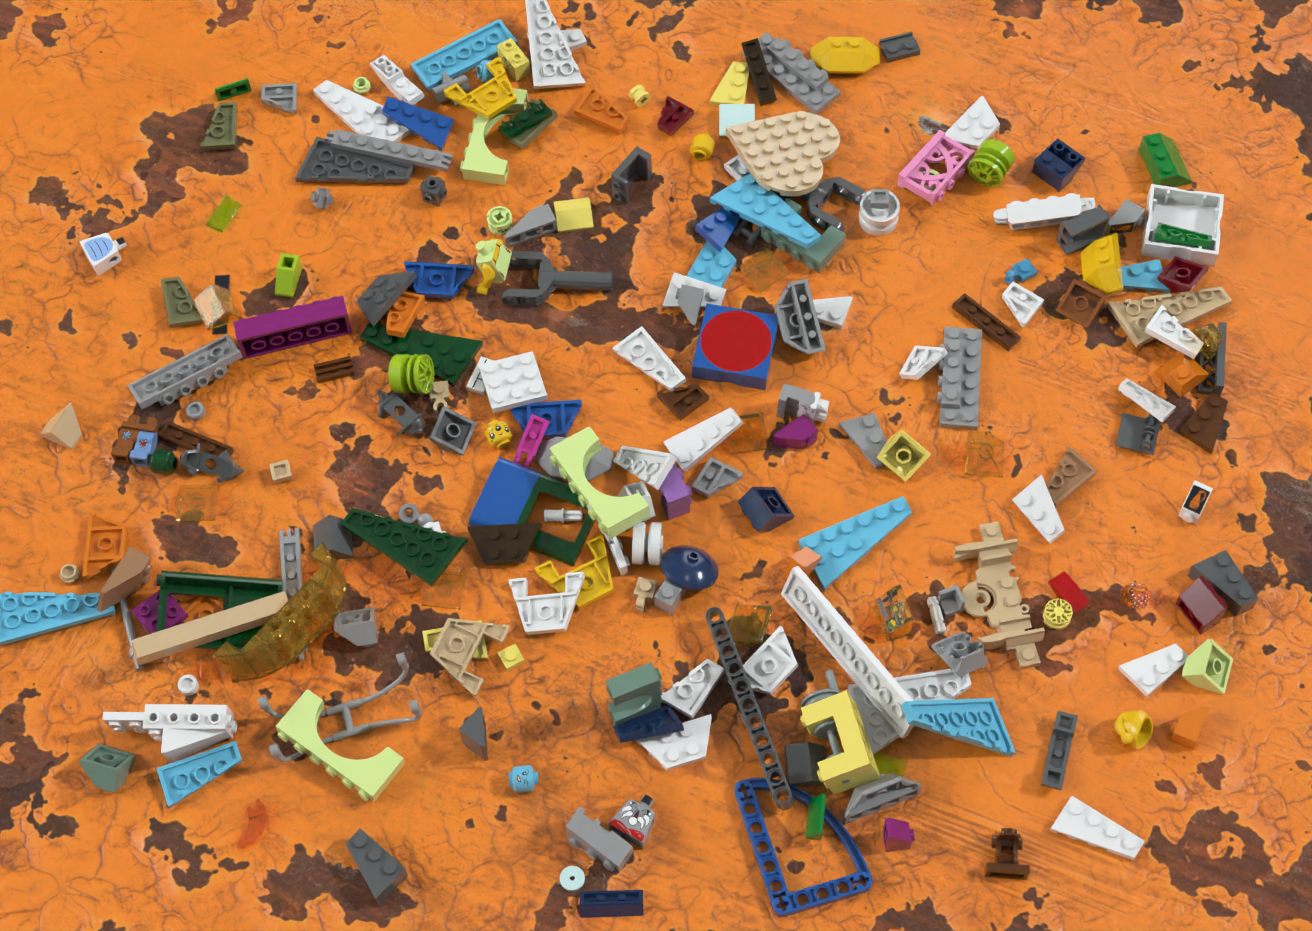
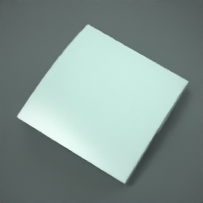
[719,104,755,137]

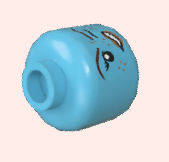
[509,765,539,793]

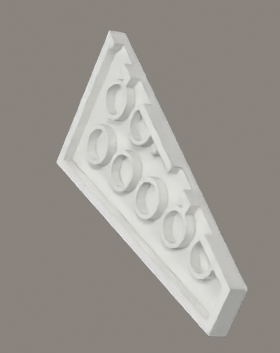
[313,80,411,142]

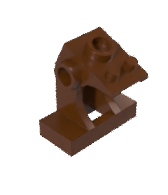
[984,828,1030,880]

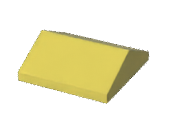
[554,197,594,233]

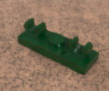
[498,99,553,141]

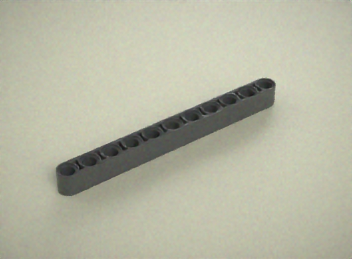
[705,607,794,811]

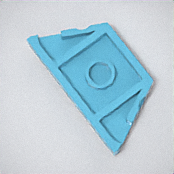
[687,241,736,288]

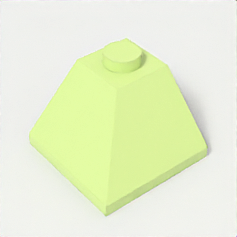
[1182,639,1233,694]

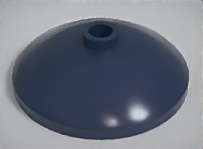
[660,545,719,590]

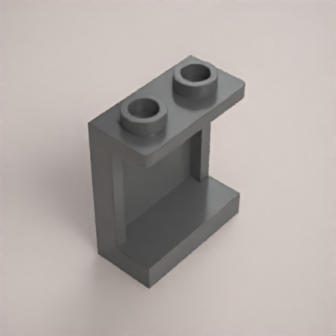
[611,146,652,204]

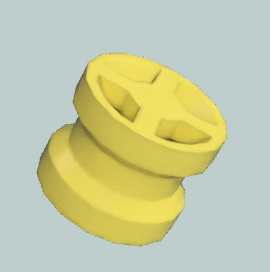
[629,85,651,107]

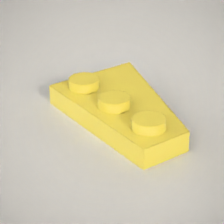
[709,61,750,106]

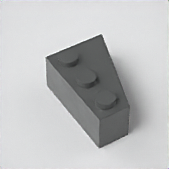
[345,828,408,906]

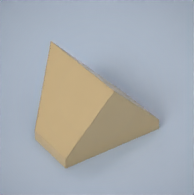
[40,403,82,450]

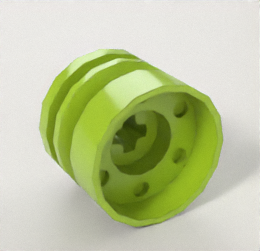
[968,139,1015,187]
[388,354,434,394]

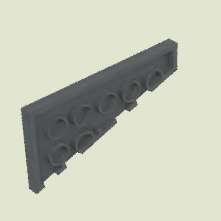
[295,137,415,183]

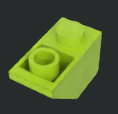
[275,253,303,298]

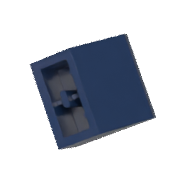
[1032,138,1086,192]

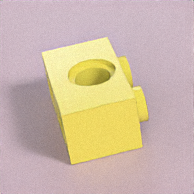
[497,38,531,81]

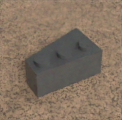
[1187,550,1259,616]

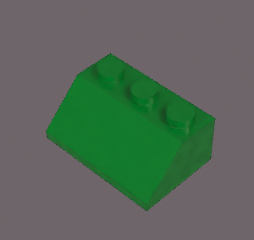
[1139,132,1192,187]

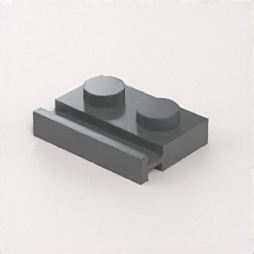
[879,31,920,63]

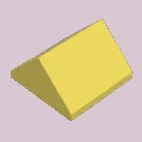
[876,429,931,482]

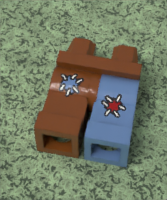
[111,414,159,468]

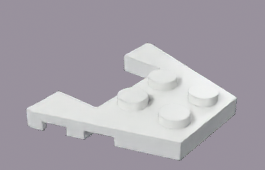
[509,571,585,635]

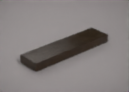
[741,38,777,106]

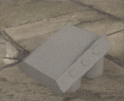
[931,631,988,679]

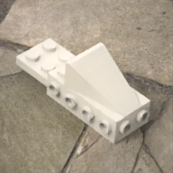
[103,704,237,762]

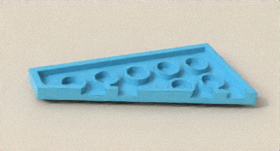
[710,173,821,249]
[798,496,912,591]
[0,592,116,646]
[901,698,1016,757]

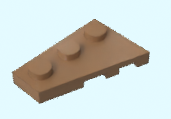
[1046,446,1097,508]

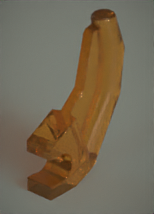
[238,799,269,848]

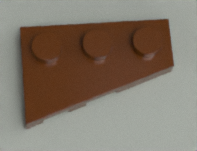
[1179,391,1228,454]

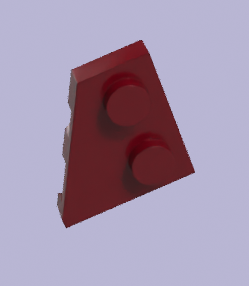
[657,96,694,136]

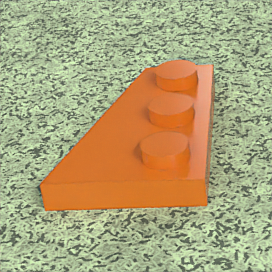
[386,291,425,338]

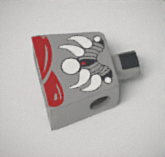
[609,795,655,849]

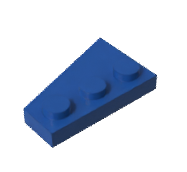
[695,207,741,253]

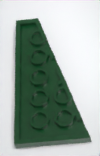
[341,508,468,587]

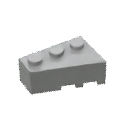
[566,806,633,873]

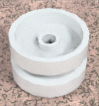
[859,191,900,236]
[632,522,663,566]

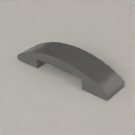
[1041,711,1078,791]

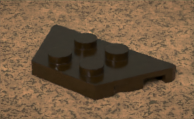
[467,522,542,565]

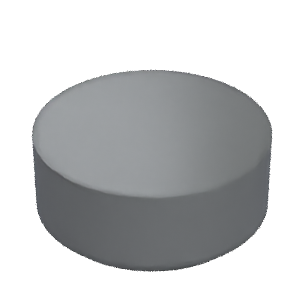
[186,401,206,421]

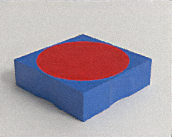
[692,304,779,390]

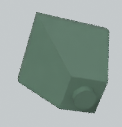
[79,744,136,792]

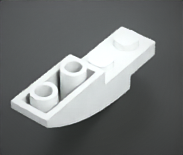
[370,55,425,105]

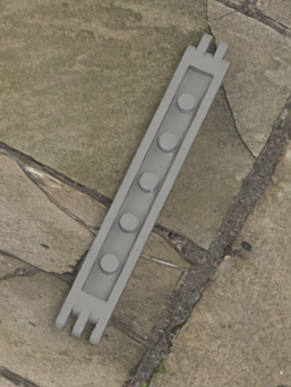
[324,129,453,172]
[279,527,308,662]

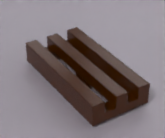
[314,356,355,383]

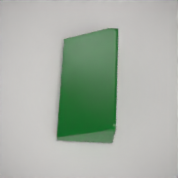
[214,78,252,101]
[805,794,826,841]

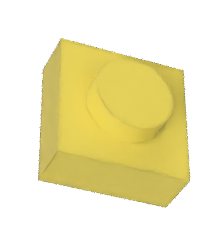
[498,644,525,672]

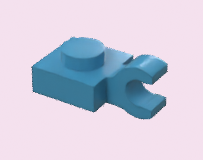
[1004,259,1038,284]

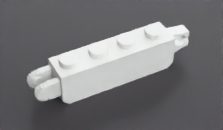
[993,193,1096,230]

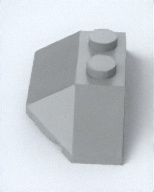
[774,279,826,355]
[536,437,614,481]
[843,773,922,824]

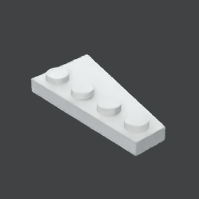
[612,326,687,391]
[663,407,744,472]

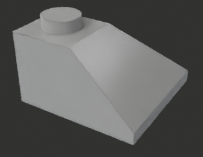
[334,607,378,647]

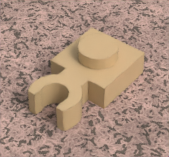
[430,380,450,413]

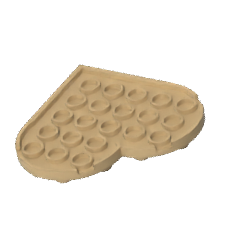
[725,111,840,196]

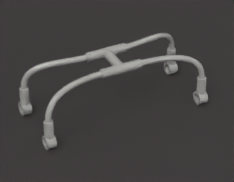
[258,652,422,762]

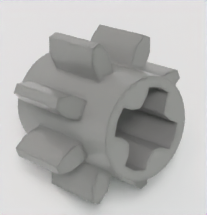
[310,187,334,209]

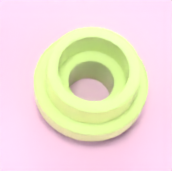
[353,77,371,94]

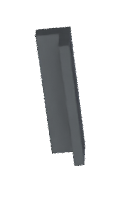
[1197,322,1227,396]

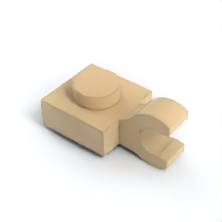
[633,577,658,612]

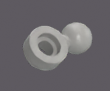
[399,503,433,526]

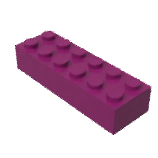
[233,296,353,359]

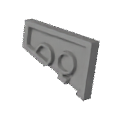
[839,413,887,469]

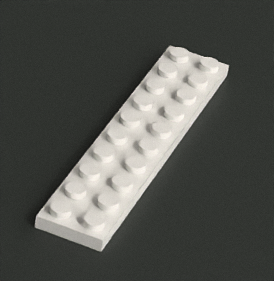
[781,566,913,739]

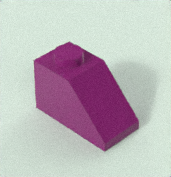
[773,414,818,449]
[882,818,915,852]

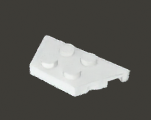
[945,96,1000,150]
[728,626,798,695]
[637,714,712,771]

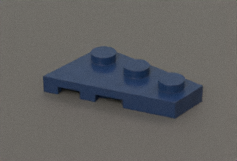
[613,705,684,743]

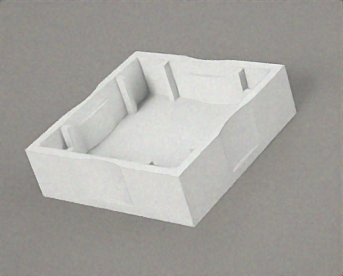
[1141,184,1224,267]

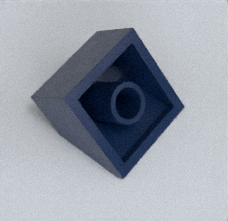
[738,487,795,532]

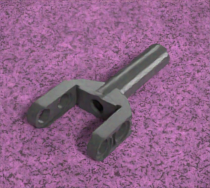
[800,177,867,232]
[502,251,613,306]

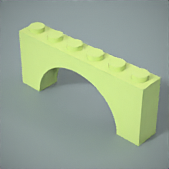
[460,88,528,185]
[549,426,651,539]
[276,689,404,803]

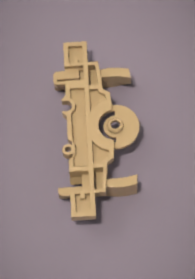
[953,521,1045,669]

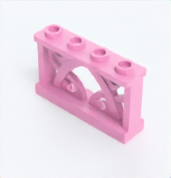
[897,130,975,205]

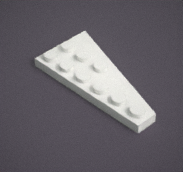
[525,0,586,89]

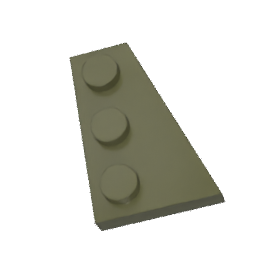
[200,102,238,151]

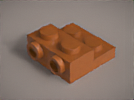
[1055,279,1107,329]

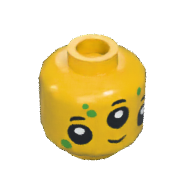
[484,419,512,449]

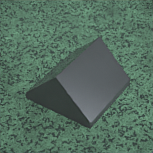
[313,515,354,562]
[459,707,488,761]

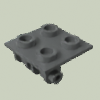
[1115,413,1161,455]

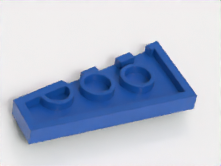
[382,96,454,151]

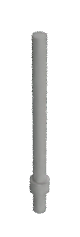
[111,566,144,672]

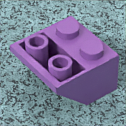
[660,463,692,520]

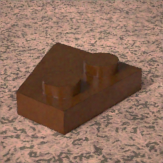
[657,384,709,421]

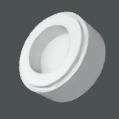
[177,674,199,696]

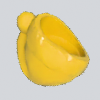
[1114,710,1153,749]

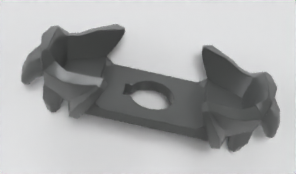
[377,390,425,437]
[180,443,244,482]

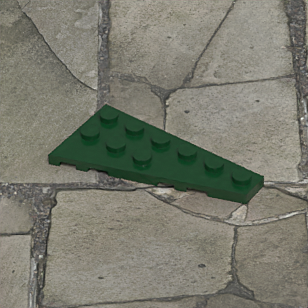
[359,323,483,387]

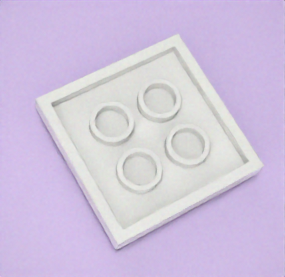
[479,351,548,413]

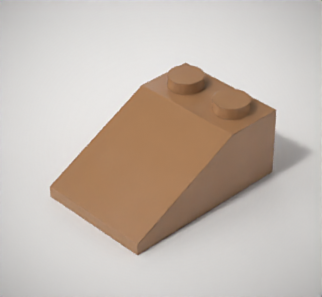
[98,547,152,612]

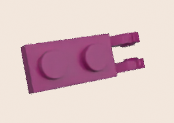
[513,414,550,468]

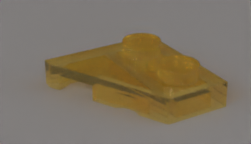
[1190,323,1224,360]

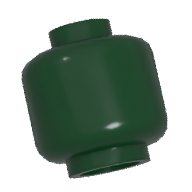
[147,449,178,475]

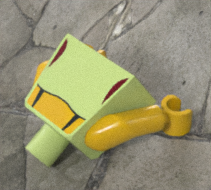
[476,239,512,295]

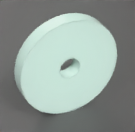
[560,866,585,891]

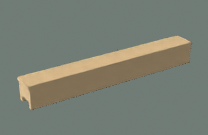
[131,591,293,666]

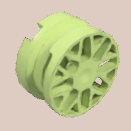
[487,206,513,235]

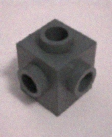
[420,175,447,207]

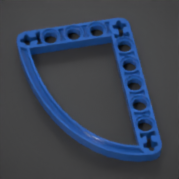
[734,778,873,917]

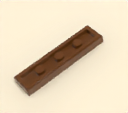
[952,293,1021,351]
[158,421,234,462]

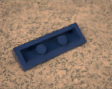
[579,890,644,918]

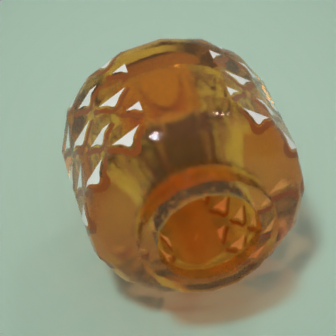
[1120,583,1152,609]

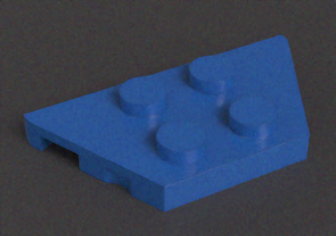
[404,261,474,299]
[510,399,582,439]

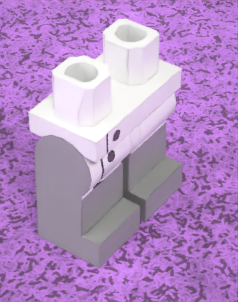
[776,383,830,424]

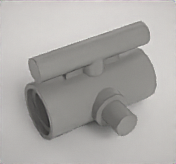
[432,72,470,107]

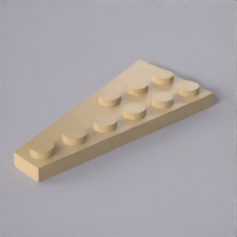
[1106,286,1232,348]

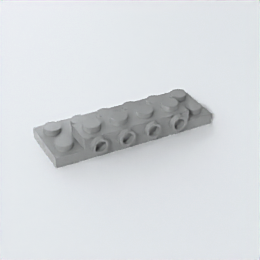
[742,32,841,115]
[937,326,982,430]
[127,334,243,409]

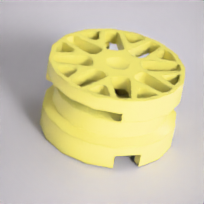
[1042,598,1073,630]

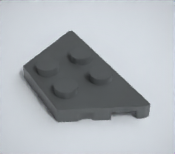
[357,271,417,326]

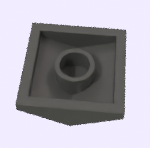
[429,406,476,456]
[784,742,826,786]

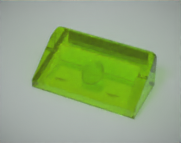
[205,194,241,233]
[873,751,908,777]

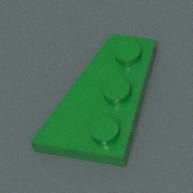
[1154,222,1212,249]

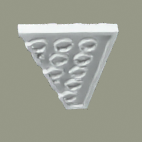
[848,669,971,755]

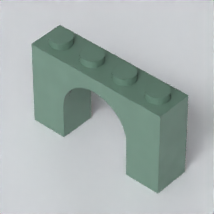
[761,197,846,273]
[605,662,663,725]

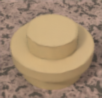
[60,564,80,583]

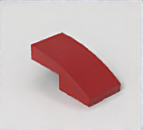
[1048,571,1090,614]

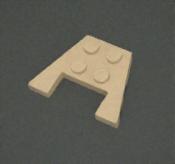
[430,618,511,697]

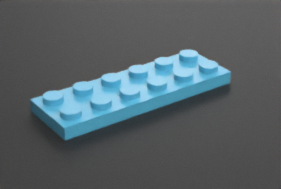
[411,19,518,91]

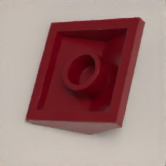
[1157,256,1209,293]

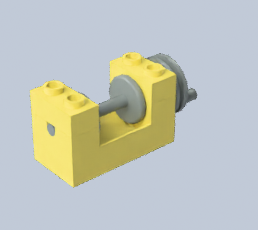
[800,670,881,795]

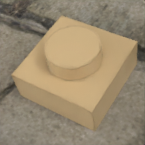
[269,460,293,484]

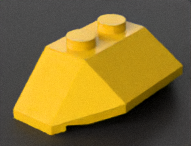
[810,37,880,74]
[1081,232,1123,296]

